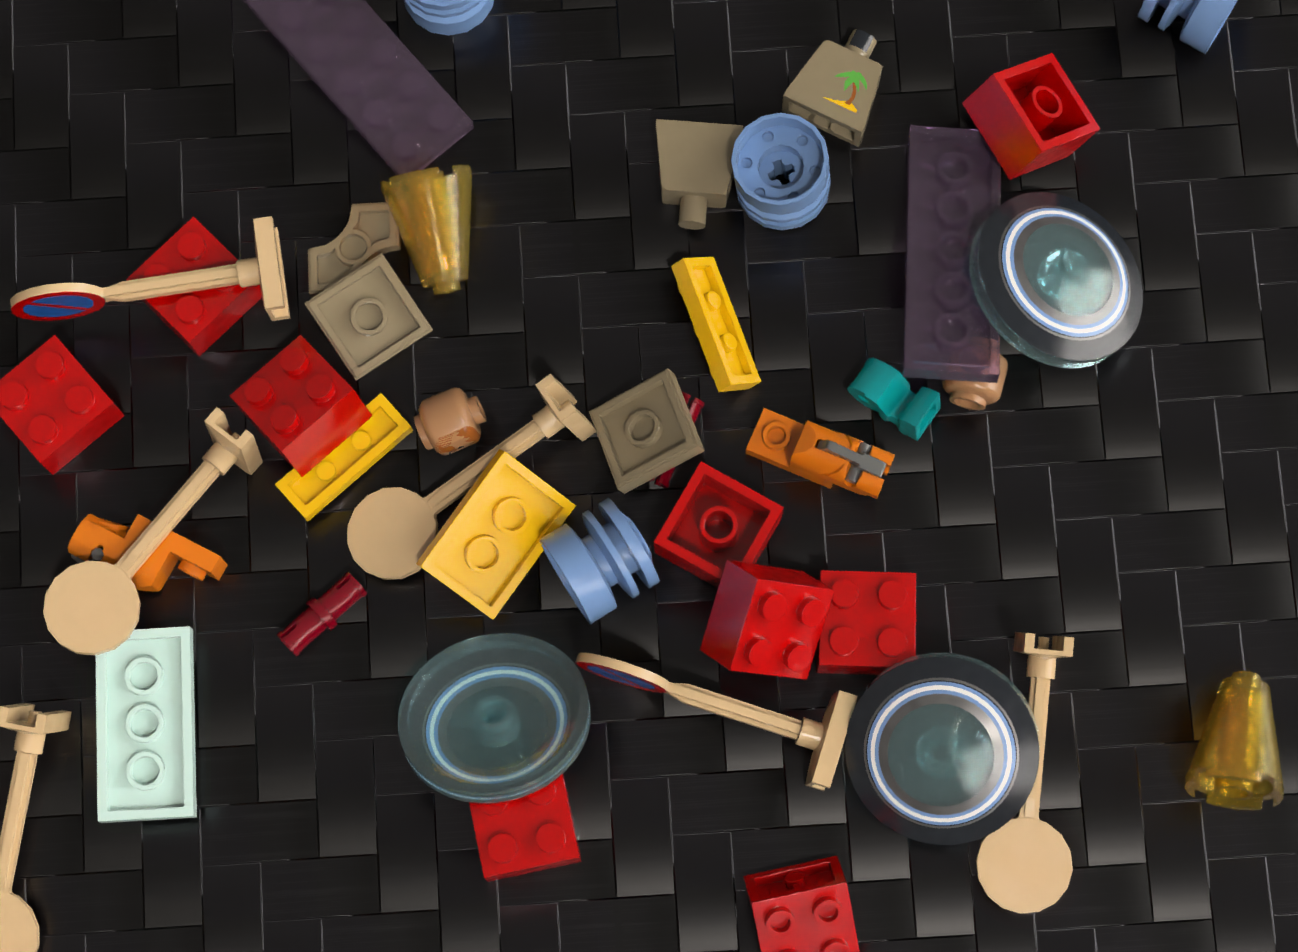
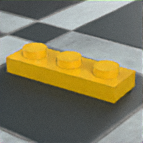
[671,257,761,392]
[275,393,413,522]

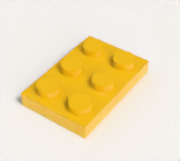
[416,449,576,620]

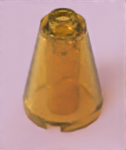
[380,165,472,295]
[1184,671,1284,810]

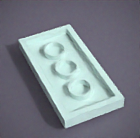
[96,626,197,823]

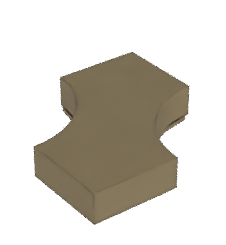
[308,202,401,298]

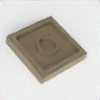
[304,253,433,381]
[589,368,705,494]

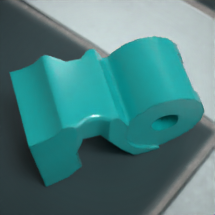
[847,358,941,441]

